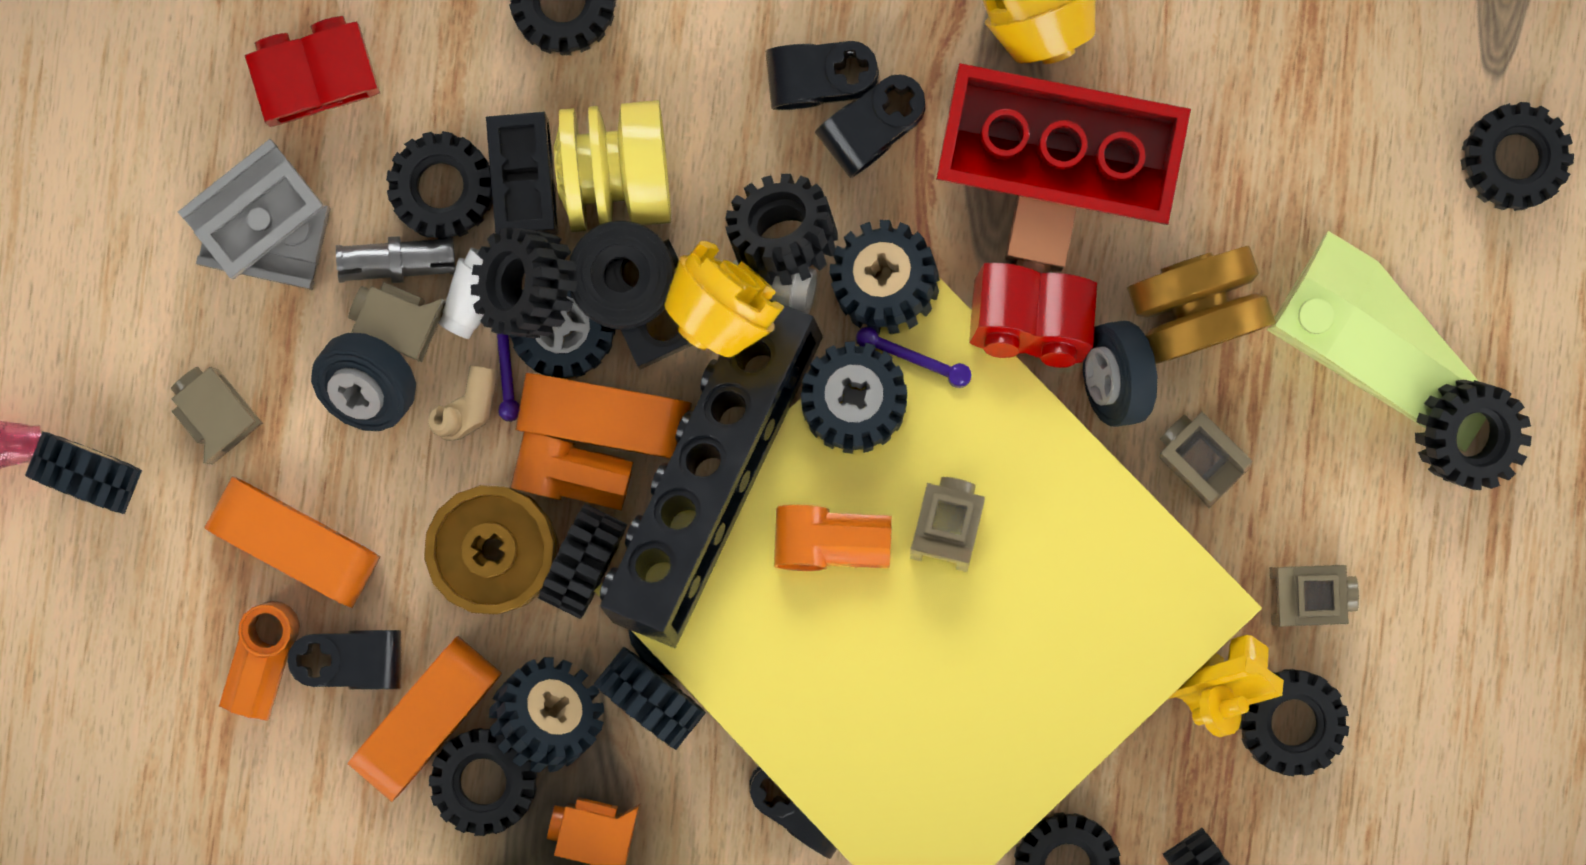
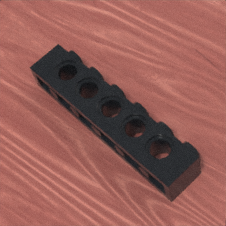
[600,300,823,648]

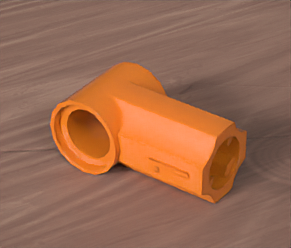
[510,432,634,511]
[774,505,892,571]
[219,601,300,721]

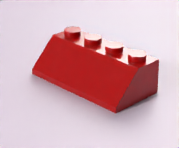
[936,63,1191,225]

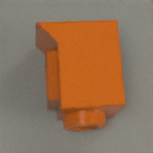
[547,797,640,865]

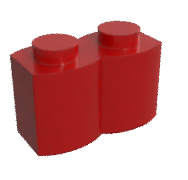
[244,16,380,127]
[969,263,1097,368]

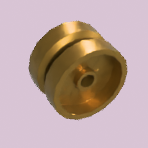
[1127,245,1276,365]
[424,485,559,615]

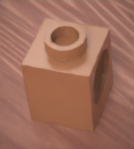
[1004,196,1077,273]

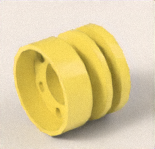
[554,100,671,232]

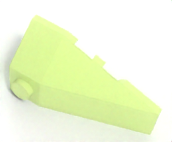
[1267,231,1486,452]

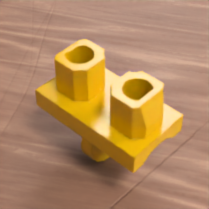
[1169,635,1284,737]

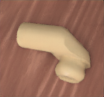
[429,365,498,441]

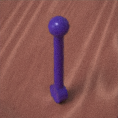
[856,327,972,388]
[497,334,520,422]

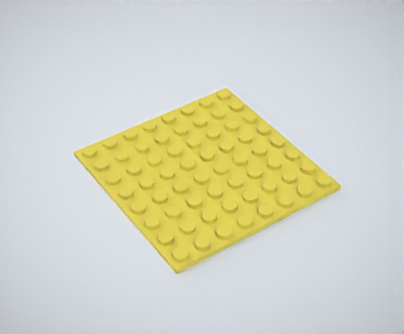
[594,277,1262,865]

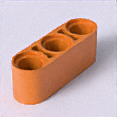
[515,373,692,459]
[204,476,380,608]
[348,636,502,802]

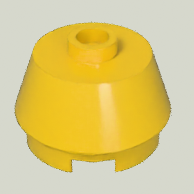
[983,0,1096,64]
[664,241,784,358]

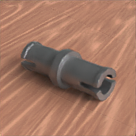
[336,236,455,283]

